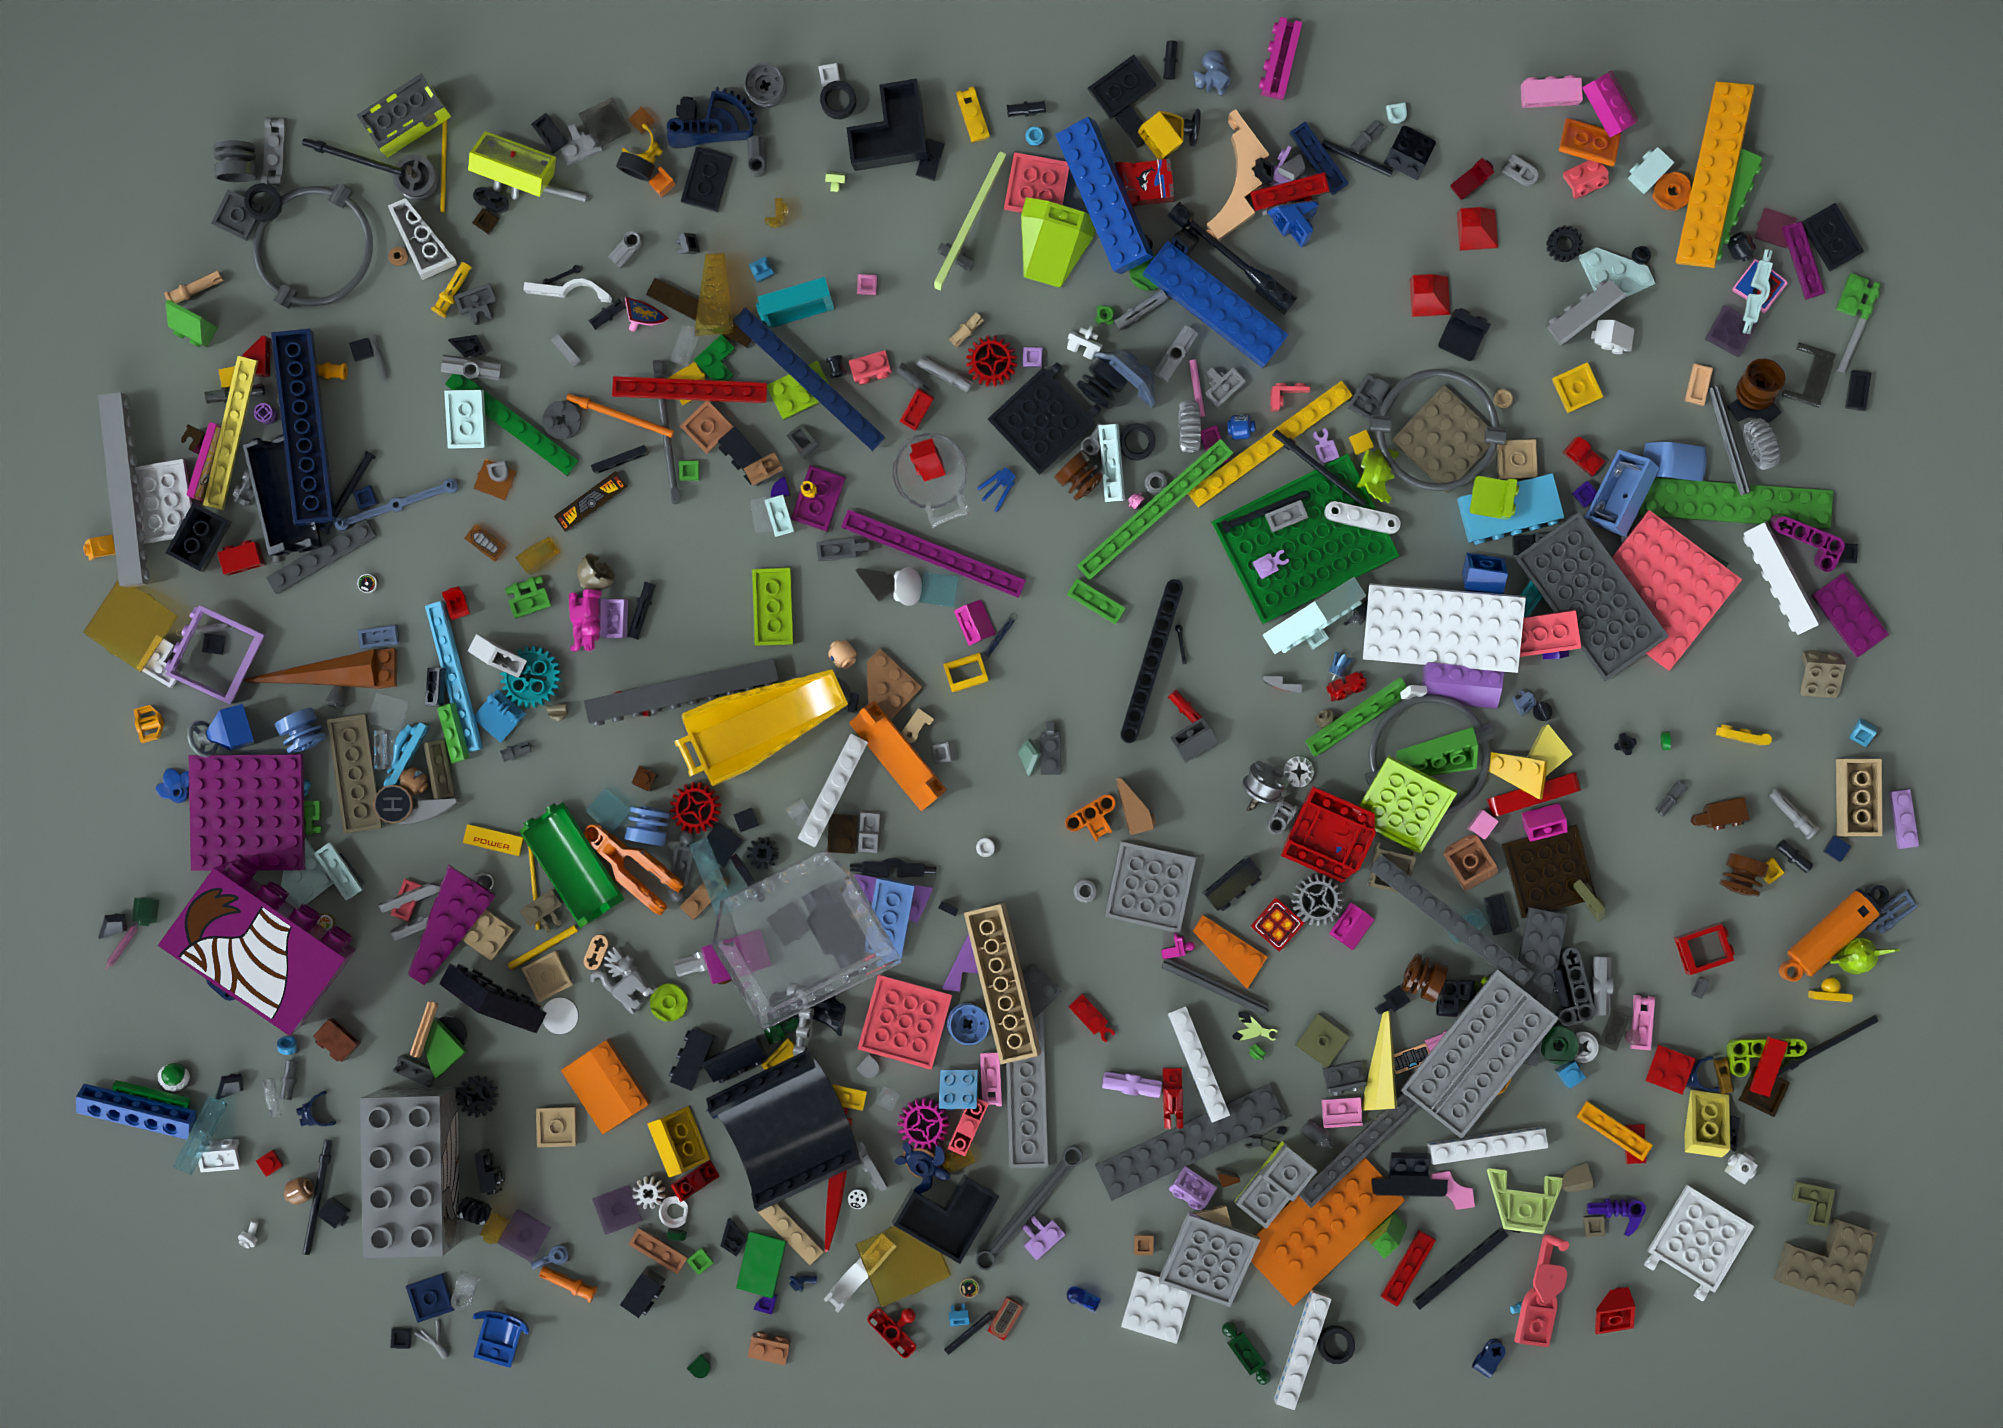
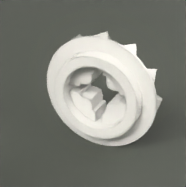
[1283,756,1314,787]
[1574,1032,1598,1063]

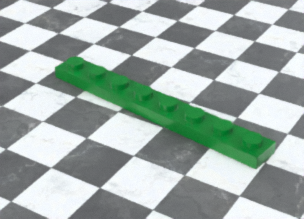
[445,374,579,476]

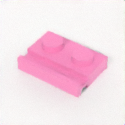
[1321,1097,1363,1128]

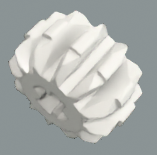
[633,1176,666,1209]

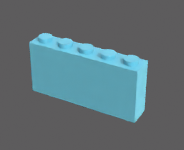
[1457,473,1564,545]

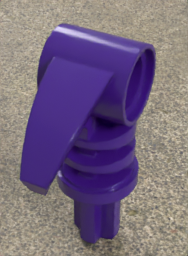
[1587,1198,1646,1237]

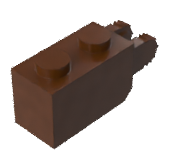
[1690,797,1749,831]

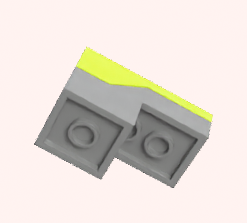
[1234,1141,1317,1229]

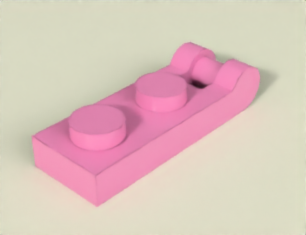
[1630,995,1655,1050]
[980,1052,1002,1106]

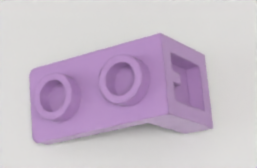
[1270,145,1292,186]

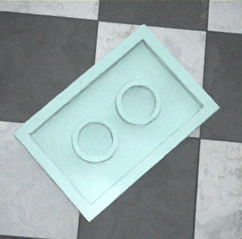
[444,390,487,448]

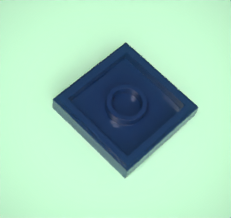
[405,1273,455,1323]

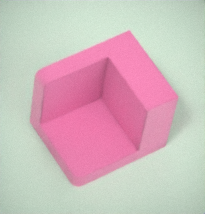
[1467,810,1499,839]

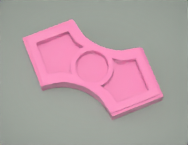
[1430,1171,1475,1210]

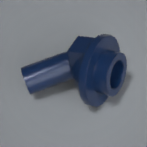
[789,1275,817,1292]

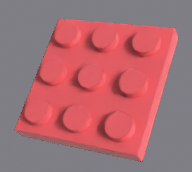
[1004,152,1069,213]

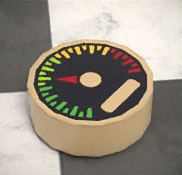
[960,1278,979,1298]

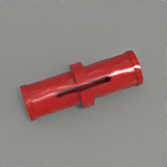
[1167,689,1202,723]

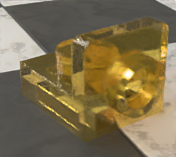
[943,1148,975,1172]

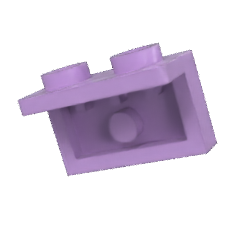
[598,598,628,638]

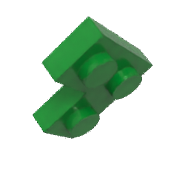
[694,334,735,381]

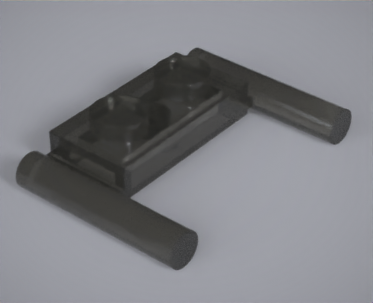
[1782,342,1836,408]

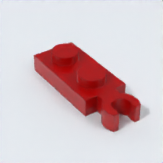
[1068,994,1115,1042]

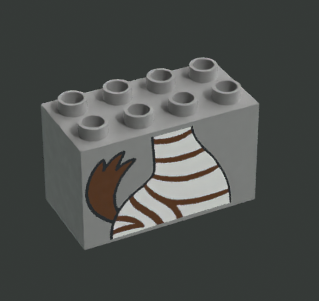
[360,1087,461,1258]

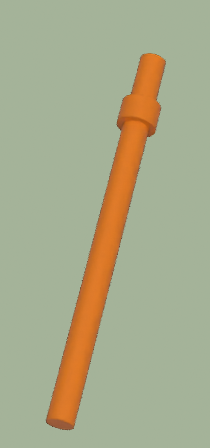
[566,393,674,438]

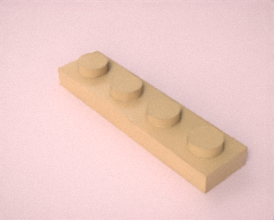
[758,1203,824,1265]

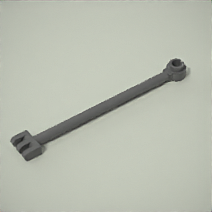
[653,360,680,504]

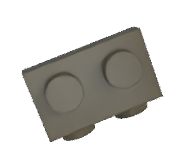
[1800,650,1846,698]

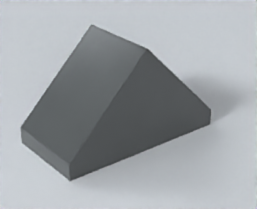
[786,424,819,459]

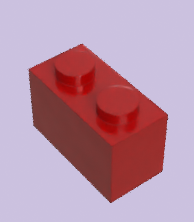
[909,438,946,482]
[217,540,265,576]

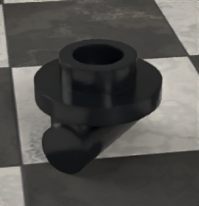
[1533,701,1552,721]

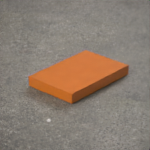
[1558,118,1621,167]

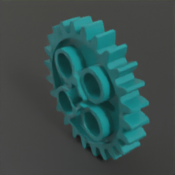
[500,646,562,708]

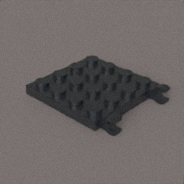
[987,362,1101,475]

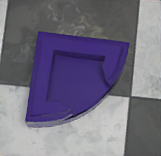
[771,477,790,498]
[1542,650,1569,660]
[753,1294,777,1315]

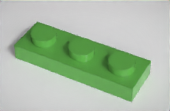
[1067,578,1125,625]
[437,703,470,764]

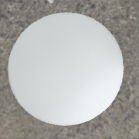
[543,998,578,1034]

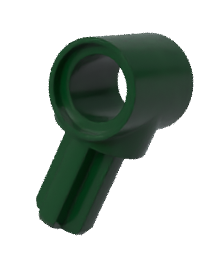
[762,1017,799,1045]

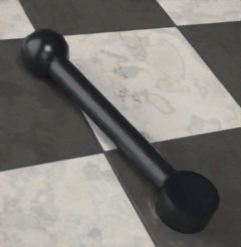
[543,265,580,285]
[1175,625,1187,664]

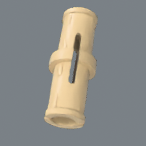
[949,312,984,348]

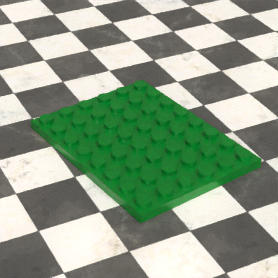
[1211,454,1399,625]

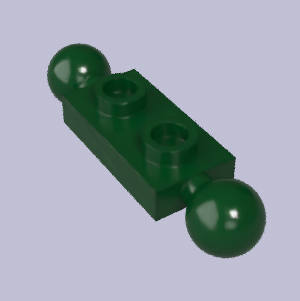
[1222,1322,1271,1385]

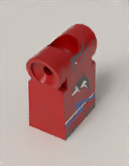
[1115,158,1174,207]

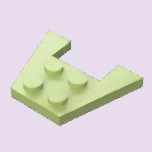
[1487,1168,1563,1234]

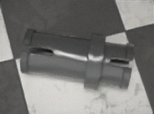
[500,741,532,762]

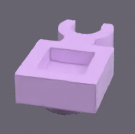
[1313,428,1339,464]
[1252,550,1289,579]

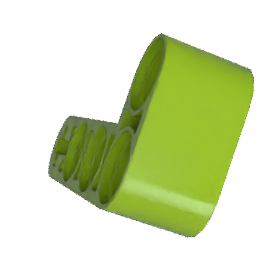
[1727,1037,1807,1077]

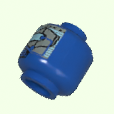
[1227,414,1256,440]

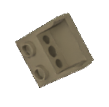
[1367,843,1416,893]

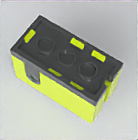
[357,73,451,158]

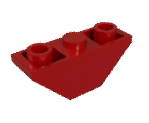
[671,1160,720,1202]

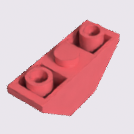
[947,1098,989,1156]

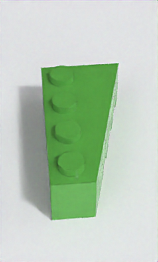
[1396,727,1478,776]

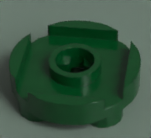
[1541,1026,1580,1065]

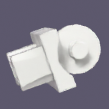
[1067,325,1103,360]

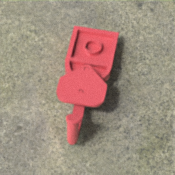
[1514,1234,1569,1347]

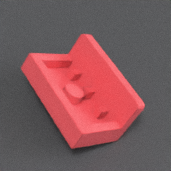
[1563,160,1609,199]

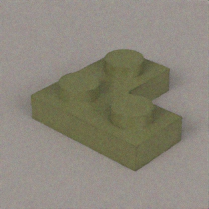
[1574,880,1606,922]
[1791,1181,1835,1228]

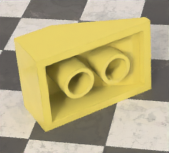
[1684,1090,1730,1157]

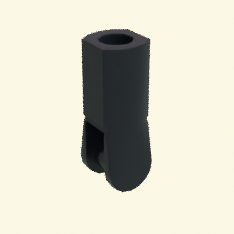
[1730,1116,1741,1152]

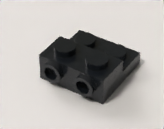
[475,1148,505,1195]

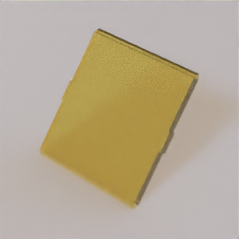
[83,579,178,672]
[855,1226,951,1307]

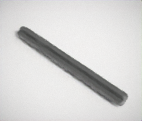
[1708,386,1751,495]
[1162,958,1269,1015]

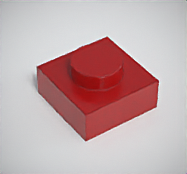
[256,1149,284,1177]

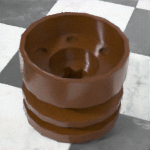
[1736,358,1786,410]
[1054,450,1105,501]
[1719,853,1769,897]
[1402,953,1448,1003]

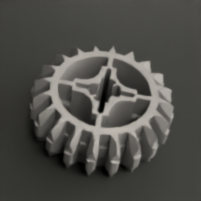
[1178,400,1201,452]
[1742,418,1781,470]
[1291,874,1344,926]

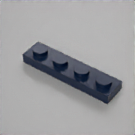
[1289,121,1349,196]

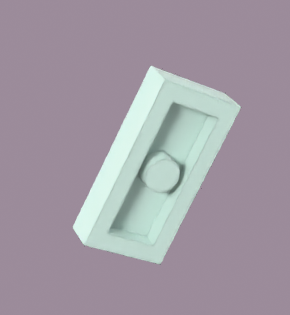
[765,494,794,537]

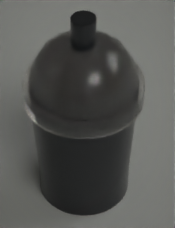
[1344,599,1368,626]

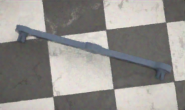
[334,479,458,531]

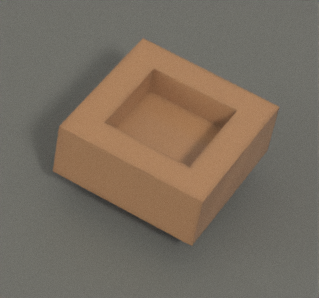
[1134,1234,1154,1255]

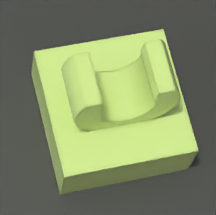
[825,171,846,192]

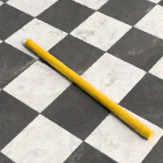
[440,120,447,213]
[528,846,541,930]

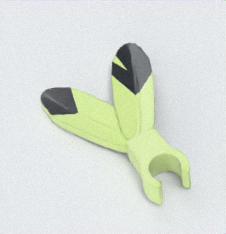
[1232,1011,1278,1041]

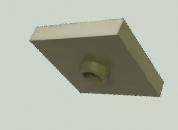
[1295,1014,1349,1068]

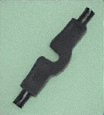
[850,858,936,878]

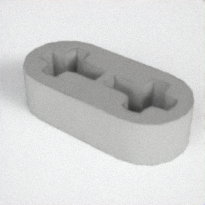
[550,333,581,367]

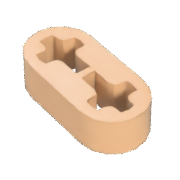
[584,934,609,970]

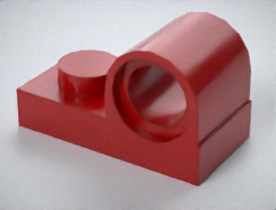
[1562,436,1605,477]

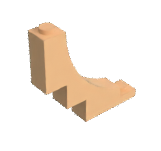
[1206,109,1269,241]

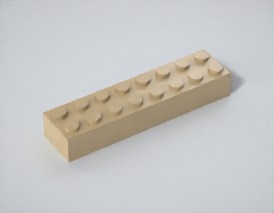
[964,903,1041,1065]

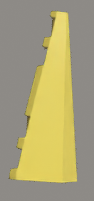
[1361,1011,1397,1110]

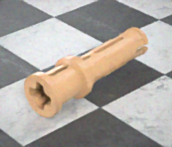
[164,270,224,304]

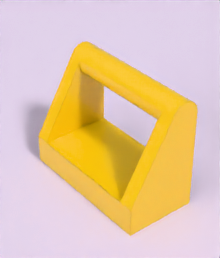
[943,652,989,693]

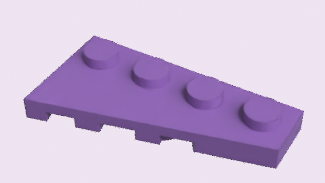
[847,874,933,923]

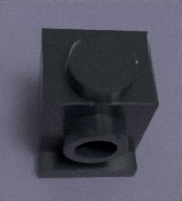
[675,96,698,121]

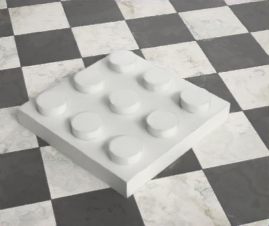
[1121,1270,1192,1344]

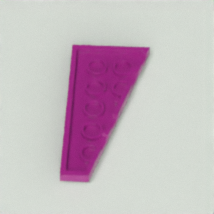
[408,864,496,985]

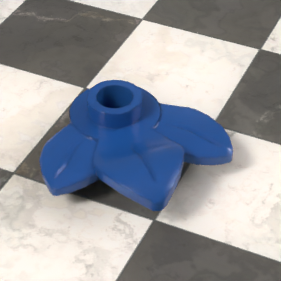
[156,768,189,803]

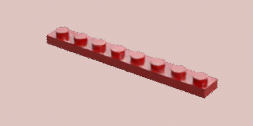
[612,376,767,403]

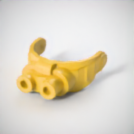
[622,124,663,164]

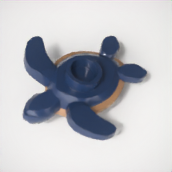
[894,1141,950,1193]

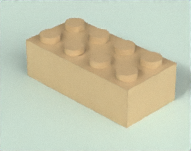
[1836,759,1882,836]

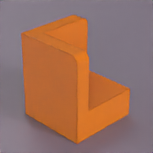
[648,166,676,197]

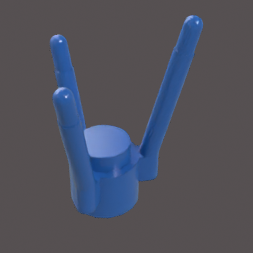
[977,467,1016,512]

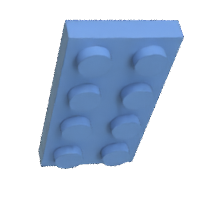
[864,877,915,959]

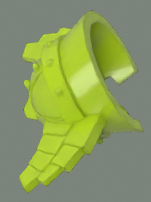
[1356,449,1399,504]
[1830,937,1900,974]

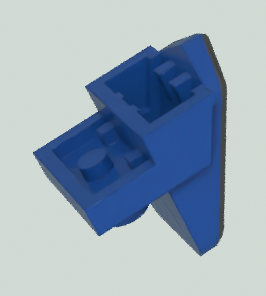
[1267,200,1319,248]

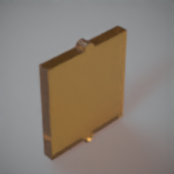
[474,459,517,501]

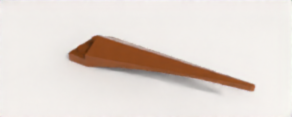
[244,648,397,689]

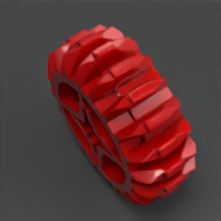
[966,335,1017,387]
[669,782,722,834]

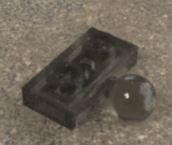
[1598,1008,1641,1051]

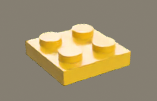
[1552,362,1603,413]

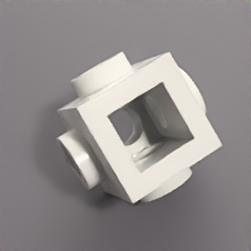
[1724,1152,1758,1184]

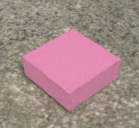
[857,274,877,295]

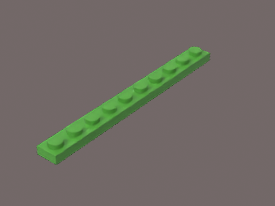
[1077,439,1233,580]

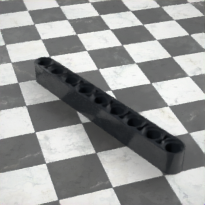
[1120,579,1183,743]

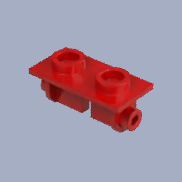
[1326,672,1367,702]

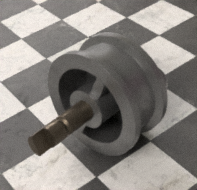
[393,154,439,200]
[1242,761,1289,811]

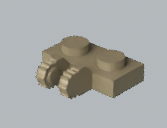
[519,889,562,933]

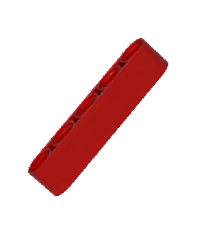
[1486,772,1582,817]

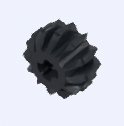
[747,837,779,869]
[457,1197,492,1225]

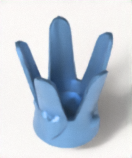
[1328,650,1353,680]

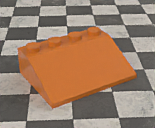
[560,1038,651,1135]

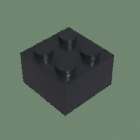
[620,1267,666,1318]

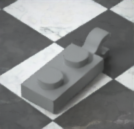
[858,1141,888,1191]

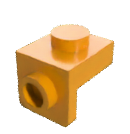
[83,535,116,560]

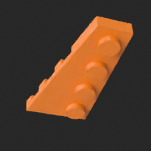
[1192,915,1267,989]

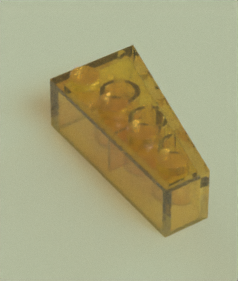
[695,253,733,336]

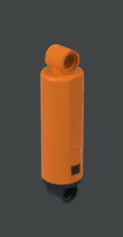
[1779,884,1889,982]

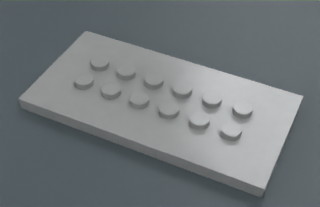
[1400,969,1559,1139]

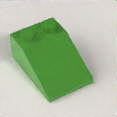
[166,299,218,348]

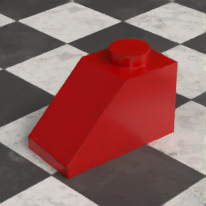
[242,336,271,377]

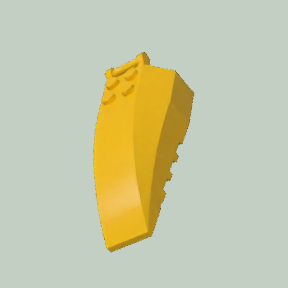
[674,669,848,786]

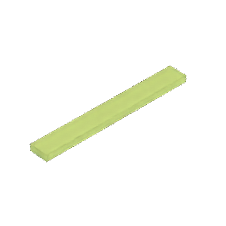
[934,151,1006,291]

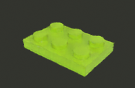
[767,360,829,420]

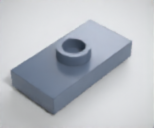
[358,625,400,650]

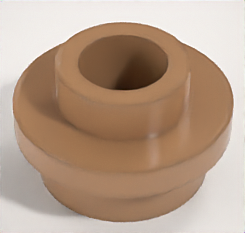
[388,247,408,266]

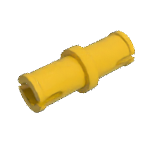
[801,481,817,498]

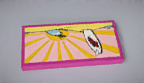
[186,422,221,502]

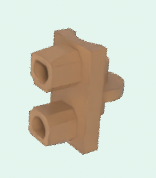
[743,452,783,486]

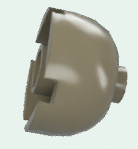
[577,553,615,591]

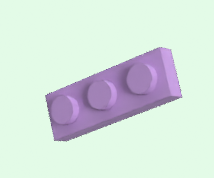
[1889,789,1919,849]

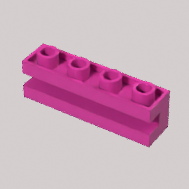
[1259,17,1302,100]

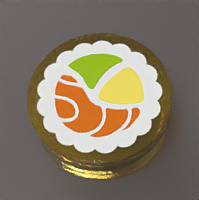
[317,913,336,930]

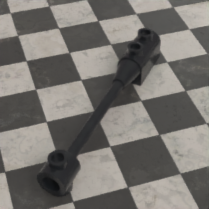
[1167,201,1297,315]

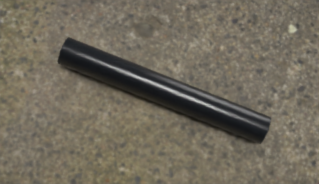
[944,1312,993,1355]

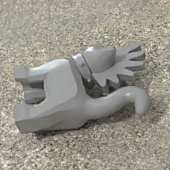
[590,947,658,1014]

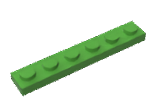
[1305,677,1407,757]

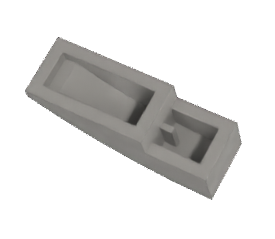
[399,799,460,825]

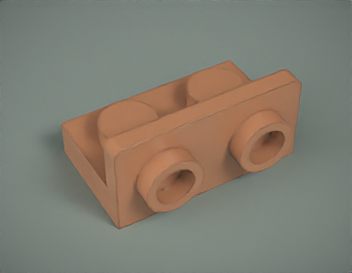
[748,1331,791,1365]

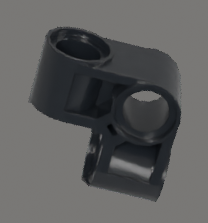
[1436,980,1477,1017]

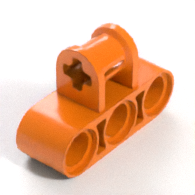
[1065,795,1115,842]

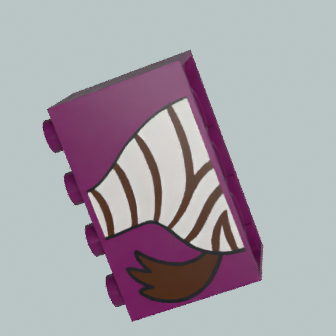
[157,859,356,1036]

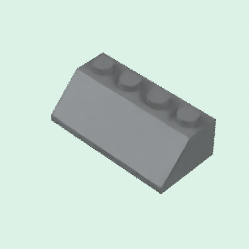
[1547,279,1626,346]

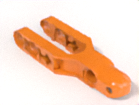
[584,824,684,915]

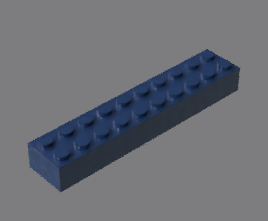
[271,328,336,526]

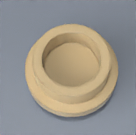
[1493,389,1513,408]

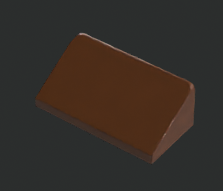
[1215,1169,1241,1188]

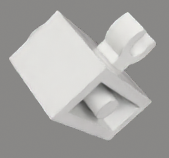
[1591,320,1634,354]

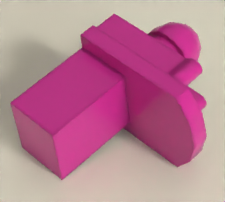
[1161,932,1195,959]

